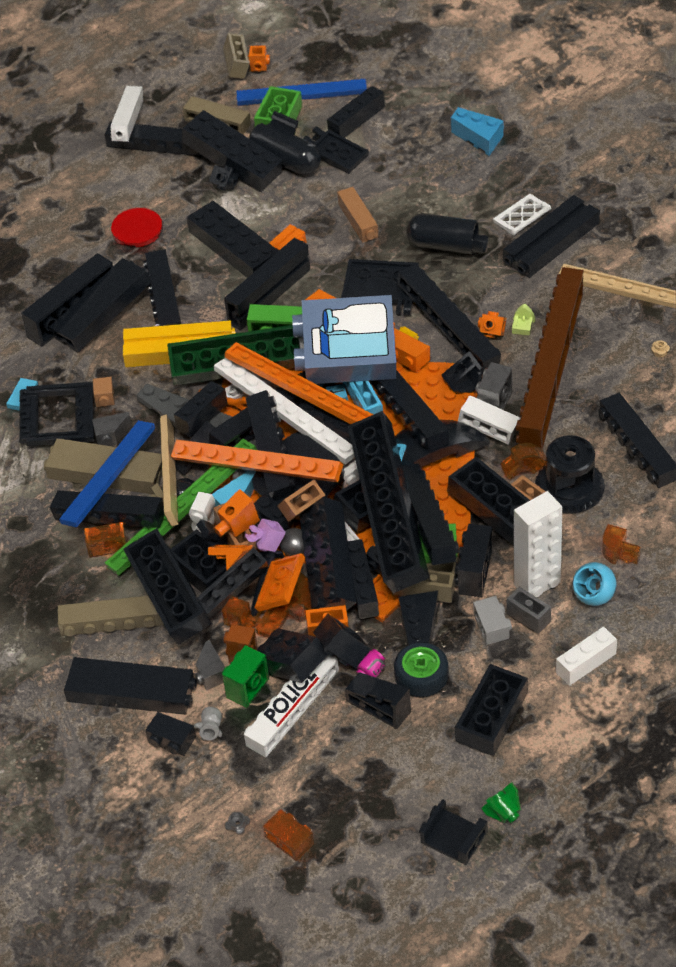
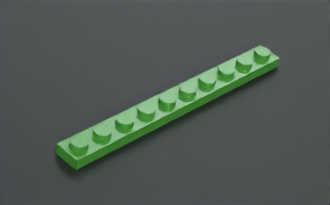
[105,439,257,576]

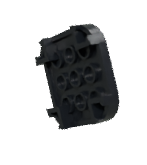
[252,434,345,522]

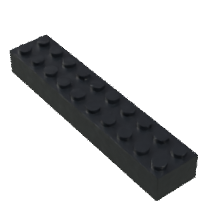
[348,411,430,593]

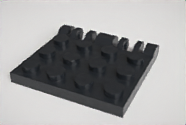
[341,259,419,316]

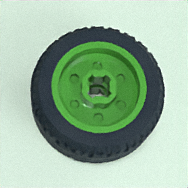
[394,643,449,697]

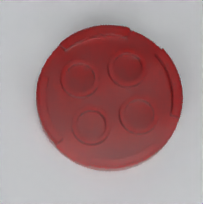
[111,208,163,248]

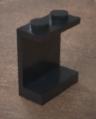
[419,799,488,865]

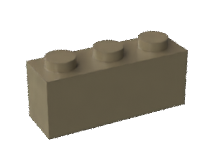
[223,33,250,79]

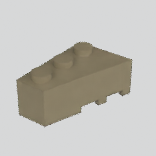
[392,557,458,603]

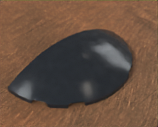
[395,419,490,470]

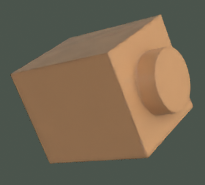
[93,377,115,407]

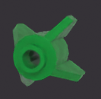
[481,782,521,823]

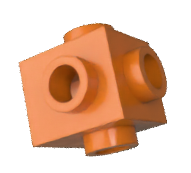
[248,45,270,72]
[478,311,507,338]

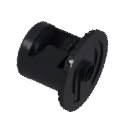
[535,435,605,513]

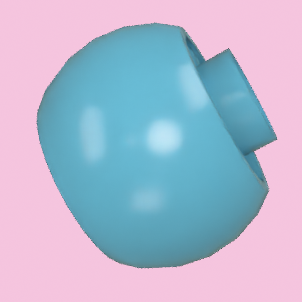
[572,562,617,606]

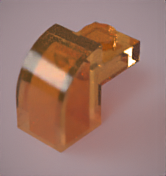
[500,443,546,480]
[602,524,641,565]

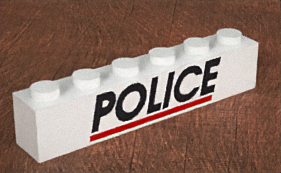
[244,654,339,757]

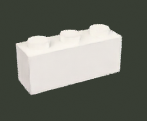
[458,396,521,445]
[556,626,617,686]

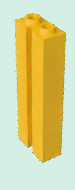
[123,321,236,367]

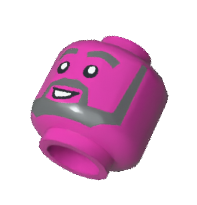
[356,649,386,678]

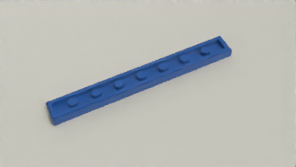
[236,79,367,106]
[59,420,155,527]

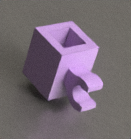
[245,519,286,552]

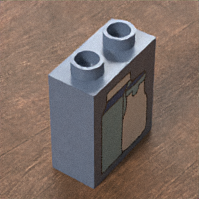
[292,295,396,384]

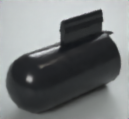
[249,111,321,175]
[407,213,488,255]

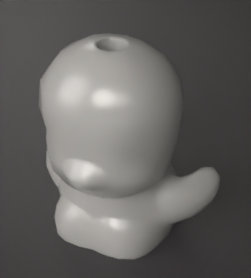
[194,706,222,741]

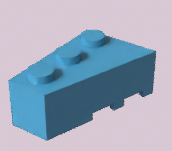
[451,107,504,156]

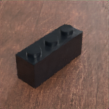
[174,381,228,437]

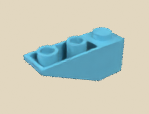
[212,470,256,507]

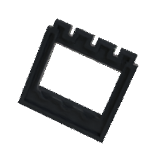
[19,382,94,446]

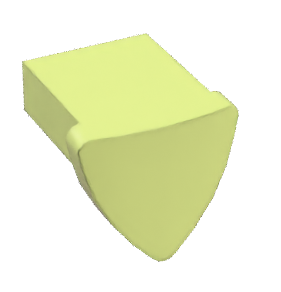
[512,304,535,336]

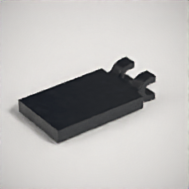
[303,126,369,174]

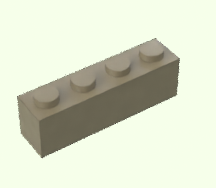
[183,96,251,135]

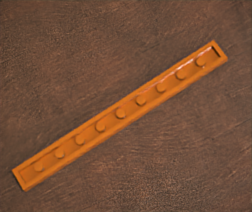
[225,342,373,424]
[171,439,344,483]

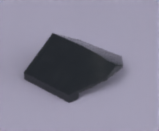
[442,351,483,393]

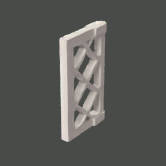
[493,194,551,236]

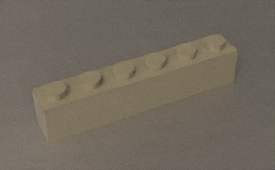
[58,596,164,636]

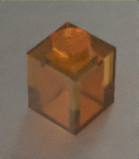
[222,596,251,627]

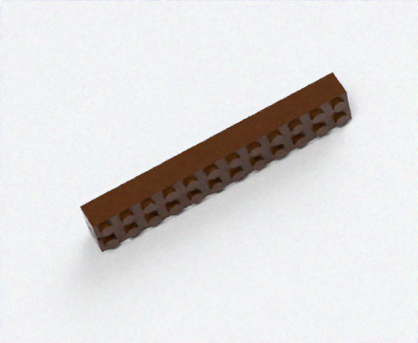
[516,267,584,455]

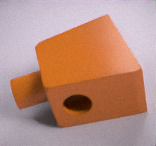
[214,489,260,537]

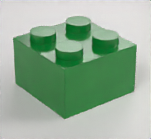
[222,645,269,708]

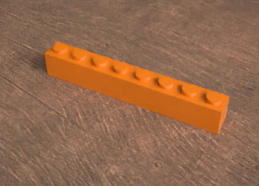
[305,289,430,371]

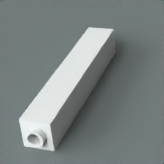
[111,86,143,141]

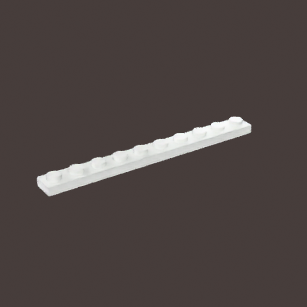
[214,358,355,464]

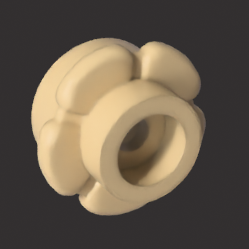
[651,340,670,357]

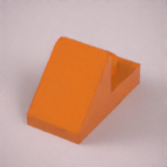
[208,545,253,570]

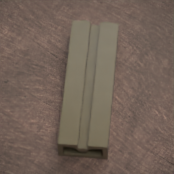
[44,438,162,494]

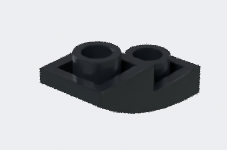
[197,519,229,545]

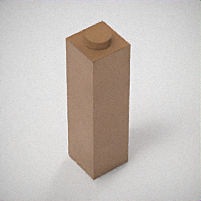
[337,187,378,243]

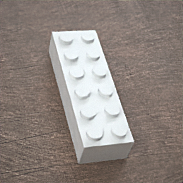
[514,491,562,597]

